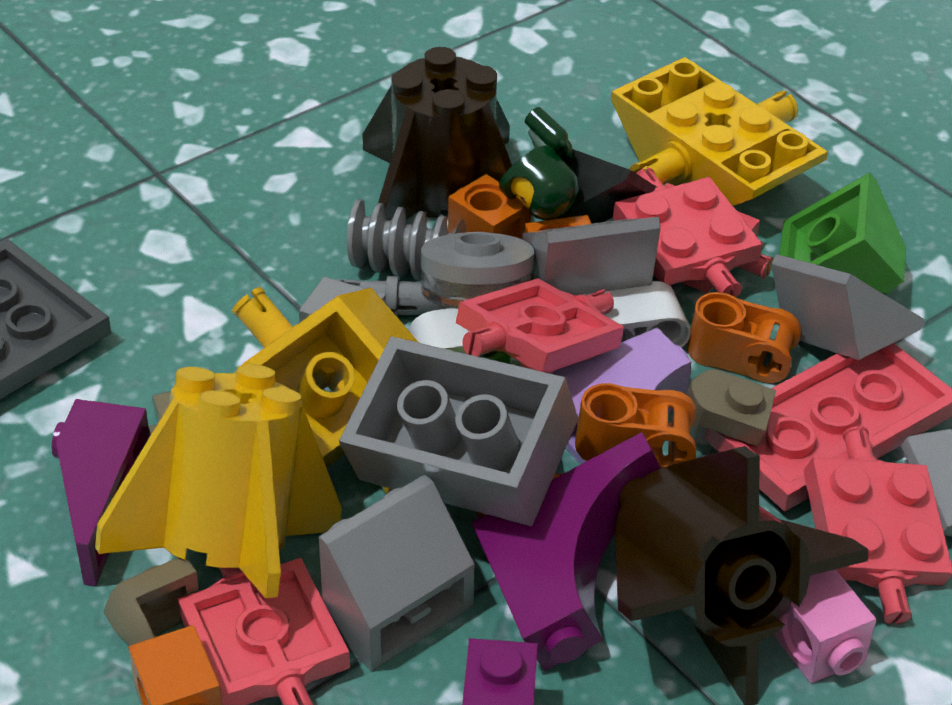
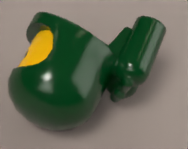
[499,107,579,220]

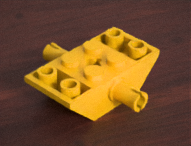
[611,57,828,206]
[232,287,419,494]

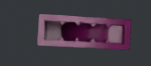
[472,432,661,671]

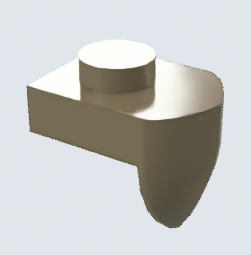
[686,369,776,447]
[104,557,199,646]

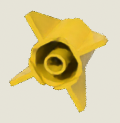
[95,364,342,598]

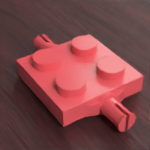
[613,167,763,298]
[456,278,624,373]
[803,426,952,624]
[177,558,350,705]

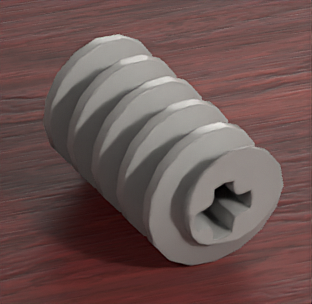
[347,199,466,282]

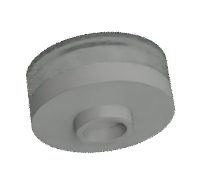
[421,232,534,309]

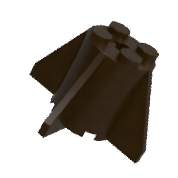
[362,47,512,221]
[615,446,868,705]

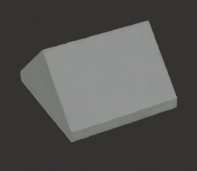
[522,217,661,295]
[772,254,925,360]

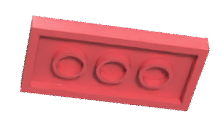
[705,343,952,512]

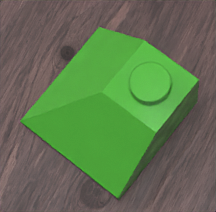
[775,172,906,295]

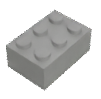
[339,336,578,526]

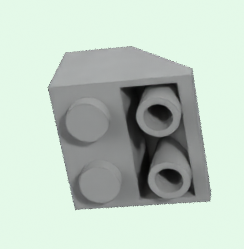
[319,474,475,671]

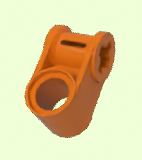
[687,292,802,383]
[575,383,696,468]

